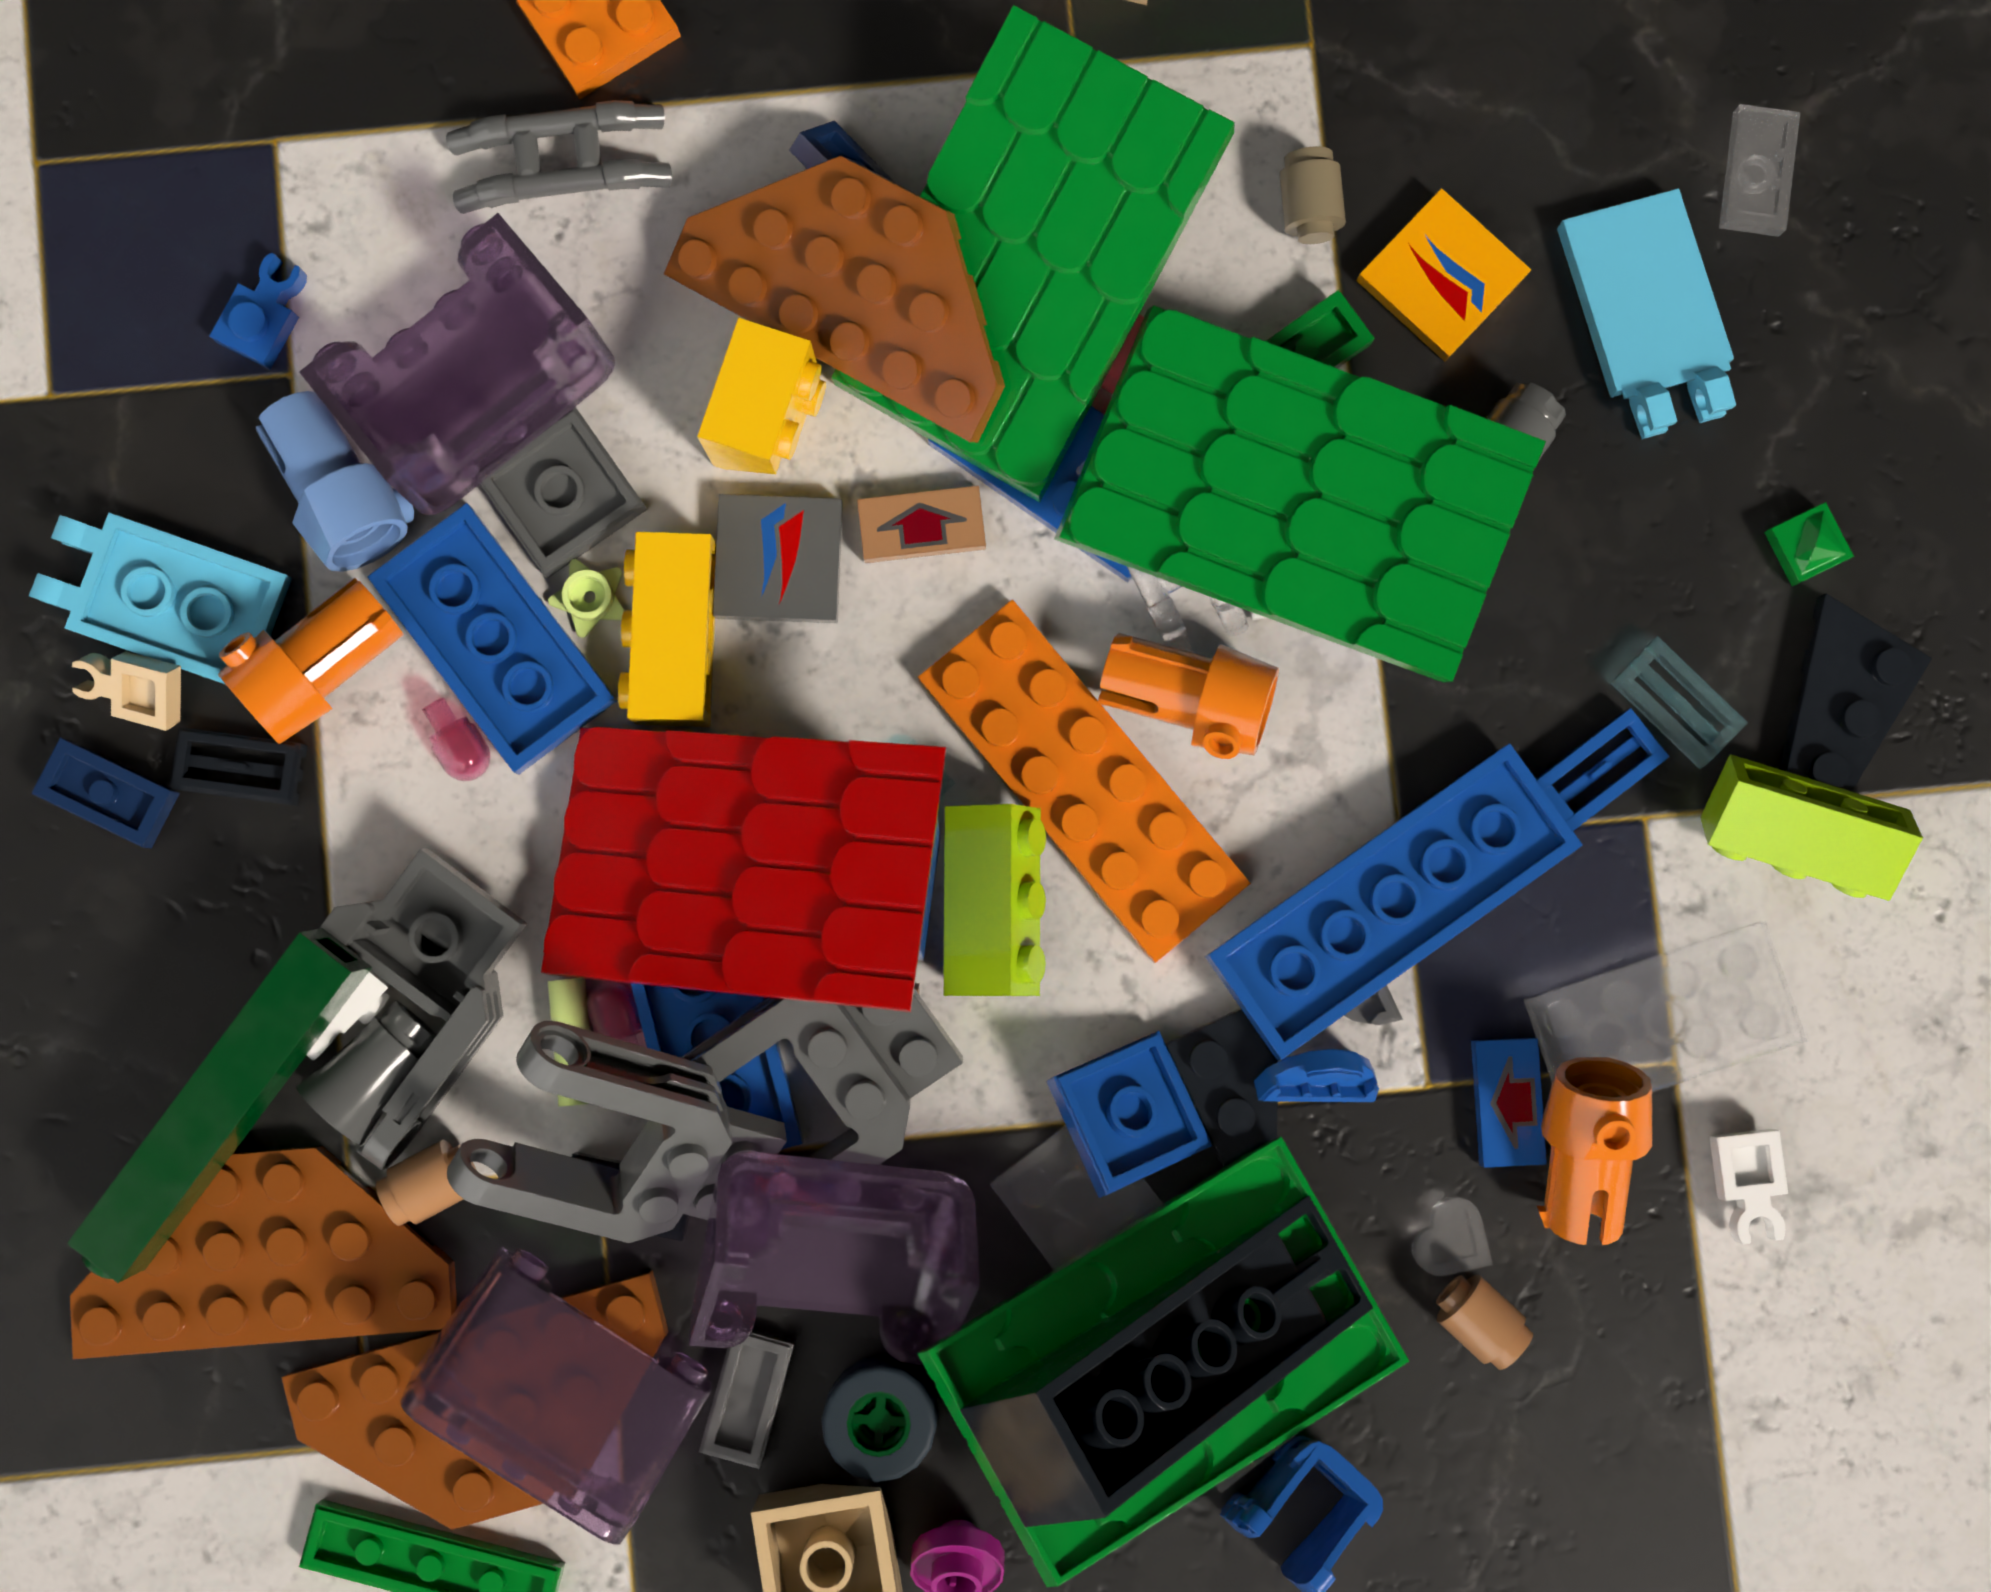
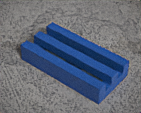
[1536,708,1669,831]

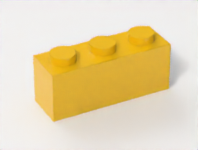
[618,532,716,727]

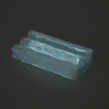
[1610,637,1748,768]

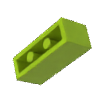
[1700,754,1923,901]
[943,804,1046,996]

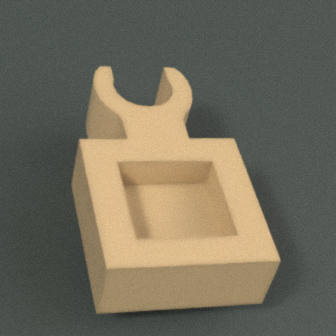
[72,651,181,731]

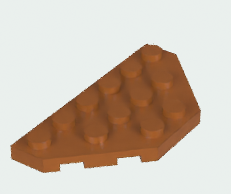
[663,156,1005,443]
[70,1146,458,1359]
[281,1270,669,1530]

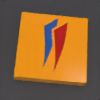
[1356,188,1531,362]

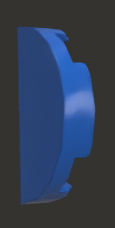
[1254,1049,1379,1102]

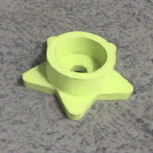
[548,559,624,637]

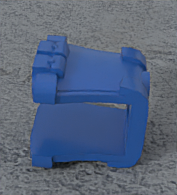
[1219,1434,1383,1592]

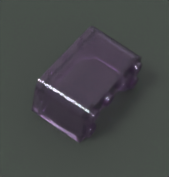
[299,213,616,515]

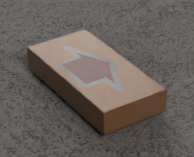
[857,485,986,564]

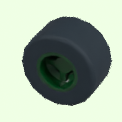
[821,1356,938,1482]

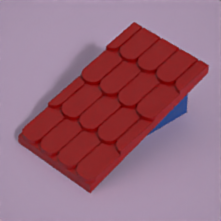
[541,727,946,1012]

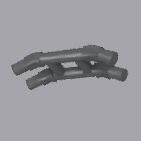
[446,100,672,214]

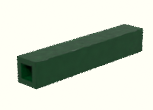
[67,928,372,1283]

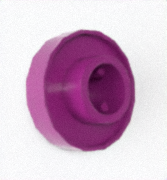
[910,1520,1005,1592]

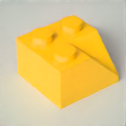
[697,317,826,475]

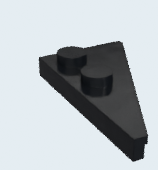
[1165,1008,1278,1168]

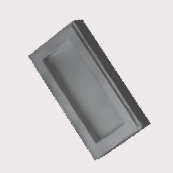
[699,1325,796,1469]

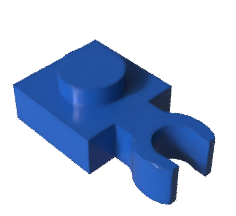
[209,253,307,370]

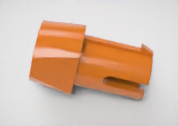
[218,578,404,744]
[1098,633,1279,759]
[1537,1057,1652,1245]

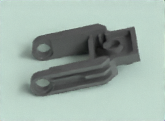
[319,849,527,1171]
[681,988,963,1247]
[447,1020,787,1243]

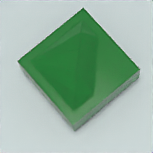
[1764,502,1854,586]

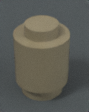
[1279,146,1346,244]

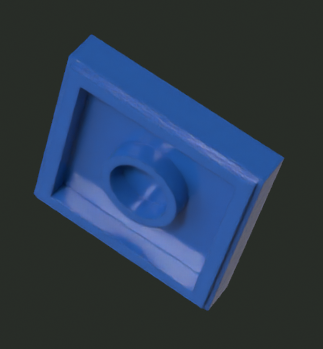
[1046,1031,1212,1198]

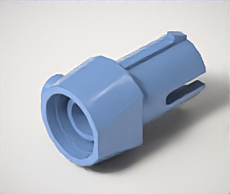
[256,391,414,572]

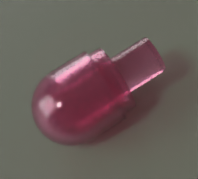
[422,697,491,781]
[587,981,642,1045]

